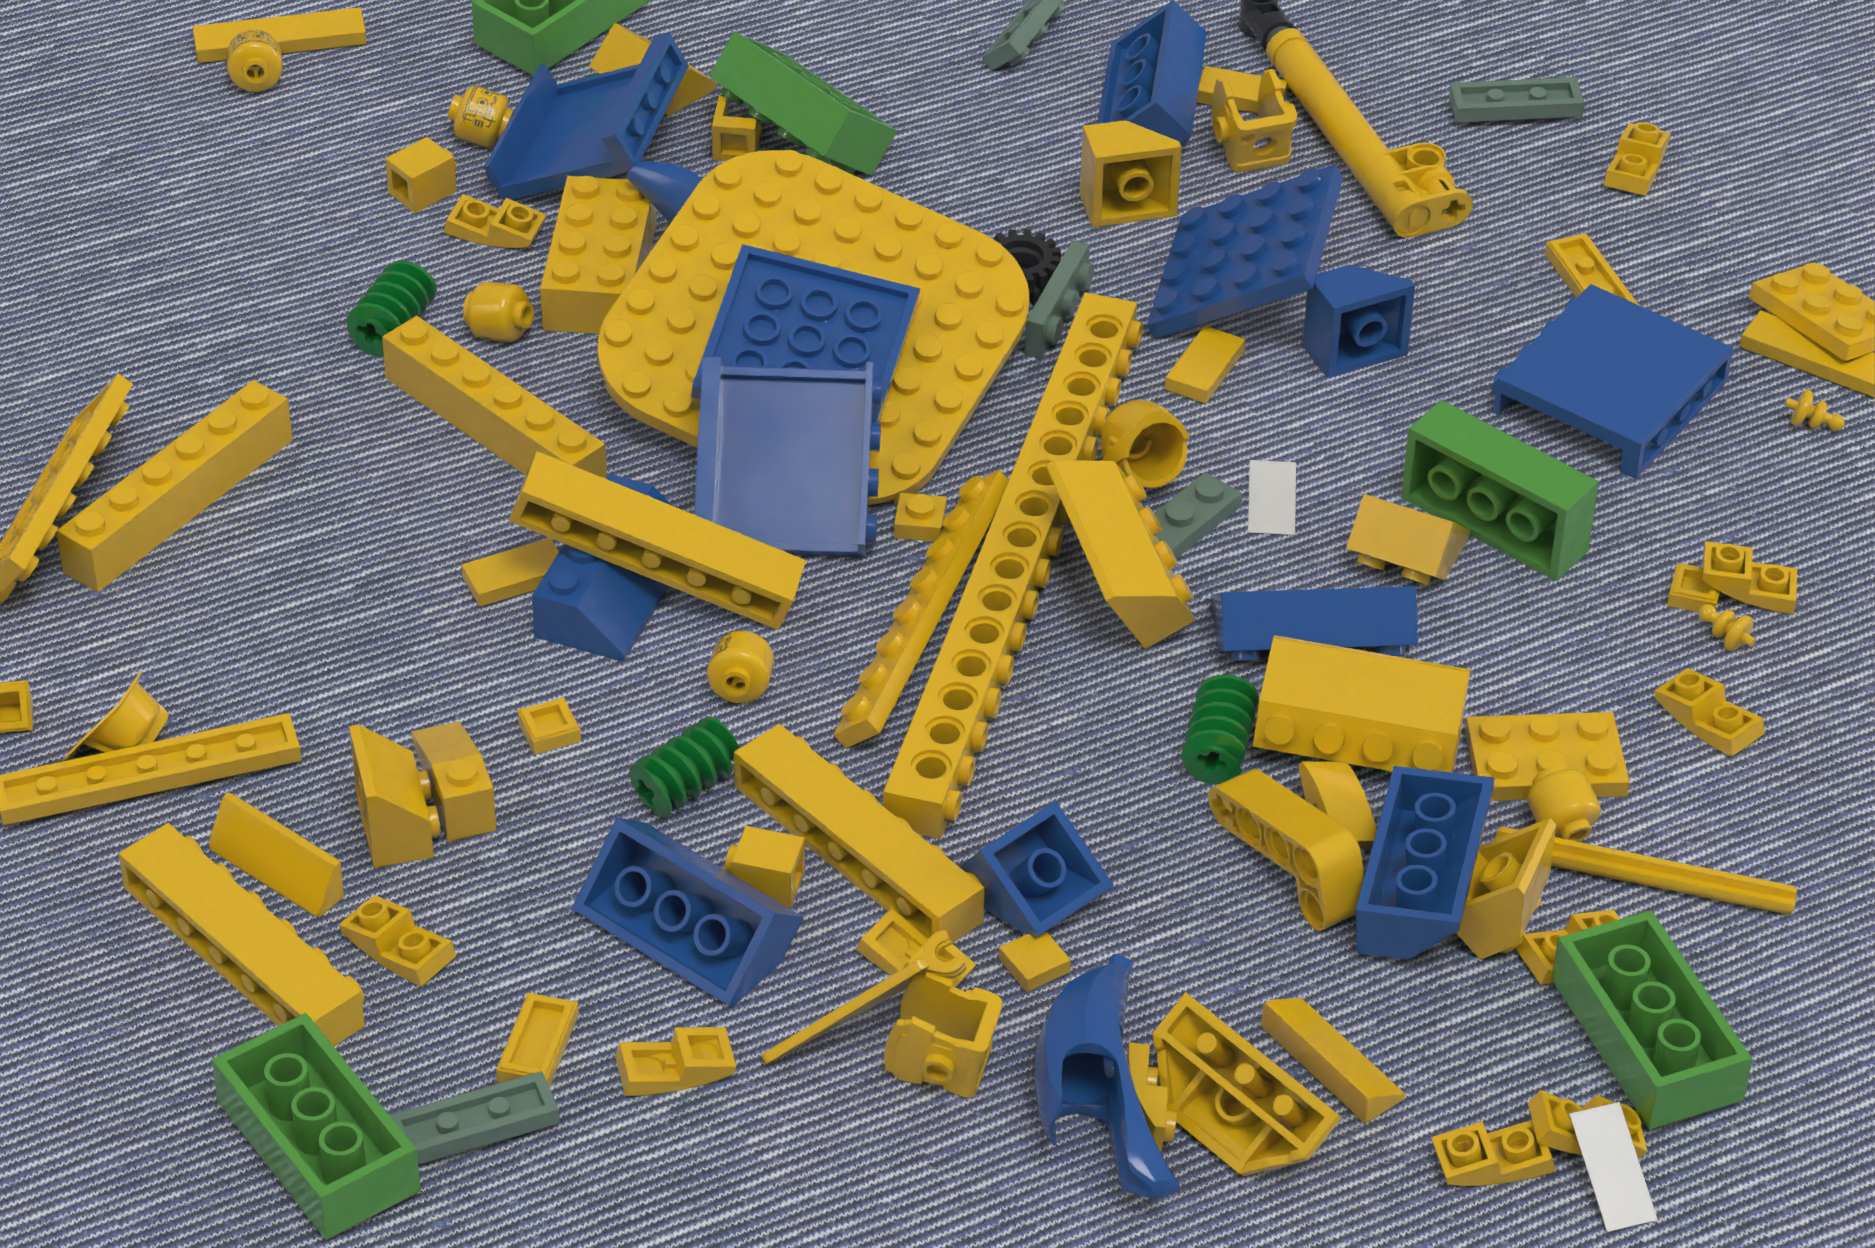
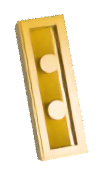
[209,792,344,917]
[1261,998,1406,1123]

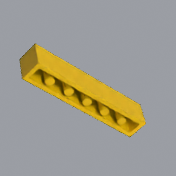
[382,316,607,478]
[57,380,293,592]
[509,451,806,630]
[734,724,985,943]
[118,823,365,1046]

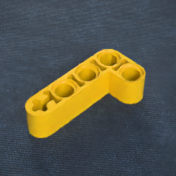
[1208,769,1364,931]

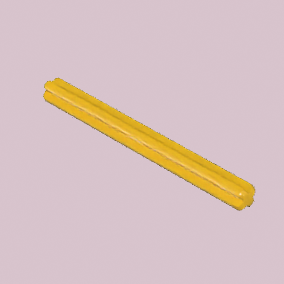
[1495,826,1797,915]

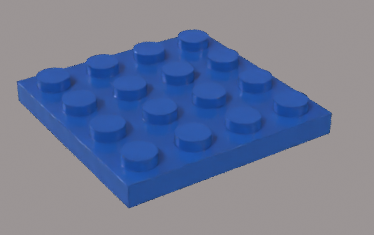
[1147,164,1343,339]
[691,244,920,423]

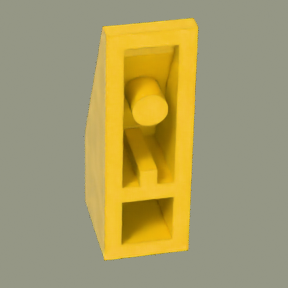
[411,721,497,842]

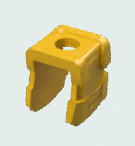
[1211,69,1297,172]
[884,971,1003,1098]

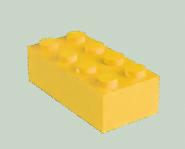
[540,176,657,334]

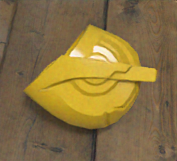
[1101,399,1190,488]

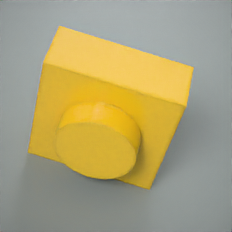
[894,493,947,542]

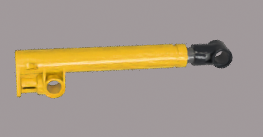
[1239,0,1473,238]

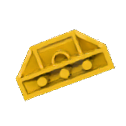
[1152,992,1342,1177]

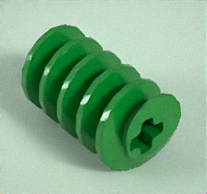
[346,260,437,357]
[1181,674,1259,784]
[629,716,739,818]

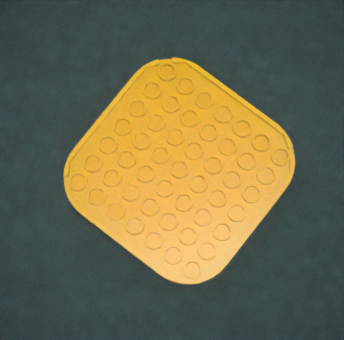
[597,150,1029,510]

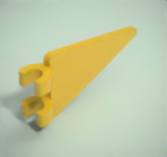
[761,930,967,1065]

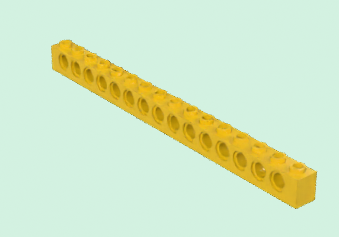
[883,292,1143,839]

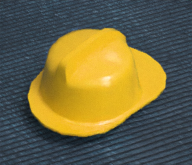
[62,671,168,761]

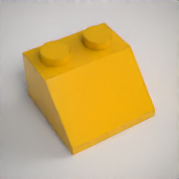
[589,23,718,116]
[1080,120,1182,227]
[1346,494,1471,585]
[349,724,441,868]
[1456,818,1556,959]

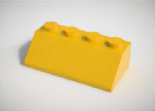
[1046,460,1196,649]
[1253,635,1471,773]

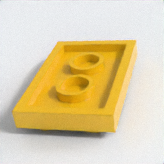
[1749,262,1875,361]
[1465,712,1630,801]

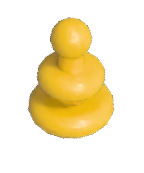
[1784,390,1845,431]
[1698,604,1756,651]

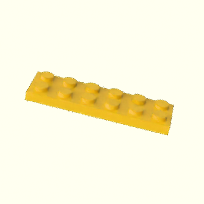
[0,373,133,605]

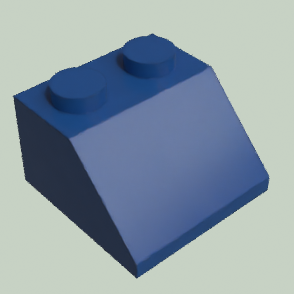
[1302,265,1415,378]
[960,801,1114,939]

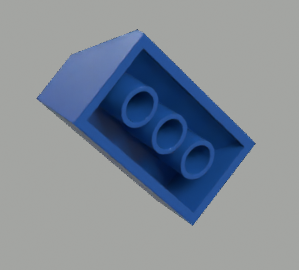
[1097,0,1207,146]
[532,474,673,662]
[1211,586,1418,661]
[1356,766,1495,960]
[571,817,804,1006]

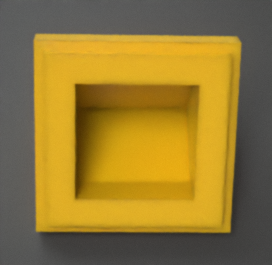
[0,680,33,733]

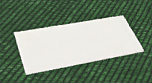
[1248,460,1296,535]
[1569,1102,1658,1232]

